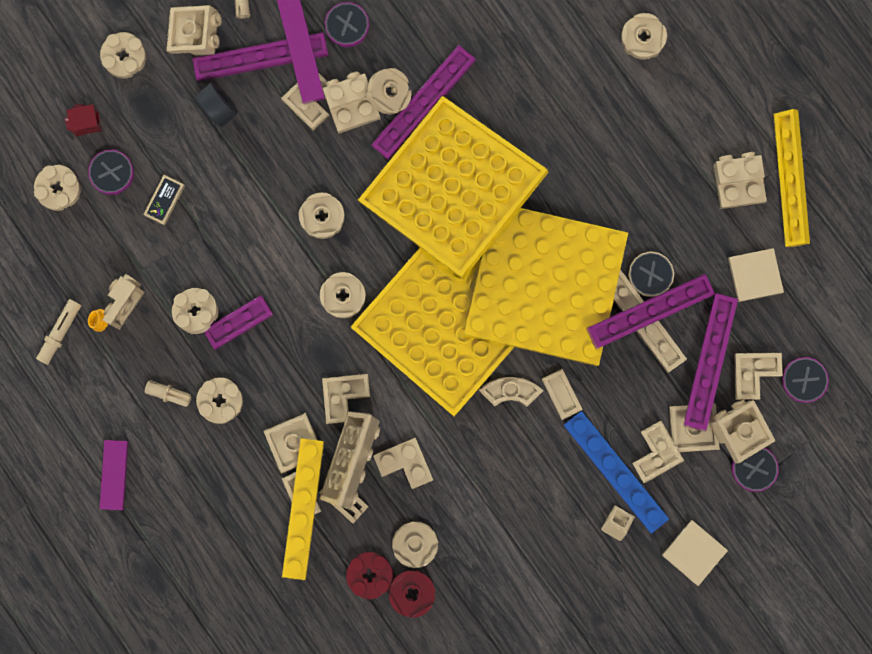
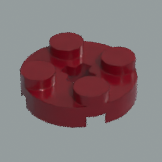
[346,552,393,599]
[389,571,435,618]

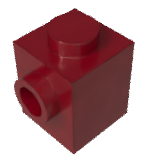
[65,104,102,136]

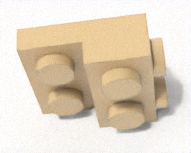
[167,6,221,55]
[323,72,381,134]
[714,152,767,209]
[102,274,145,330]
[710,399,775,463]

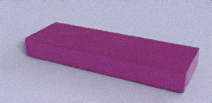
[204,295,273,350]
[100,440,129,510]

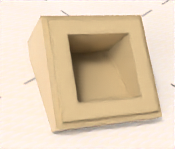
[601,506,635,541]

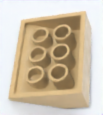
[319,412,380,510]

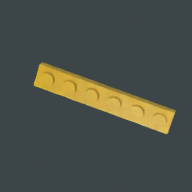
[774,109,810,247]
[282,438,324,580]

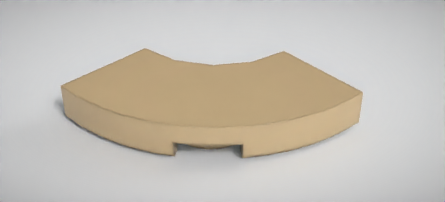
[479,377,543,407]

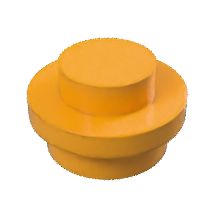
[88,309,108,332]

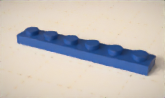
[563,411,669,534]

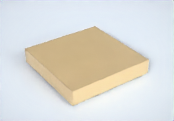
[728,248,784,302]
[669,404,720,452]
[264,413,324,473]
[662,520,728,586]

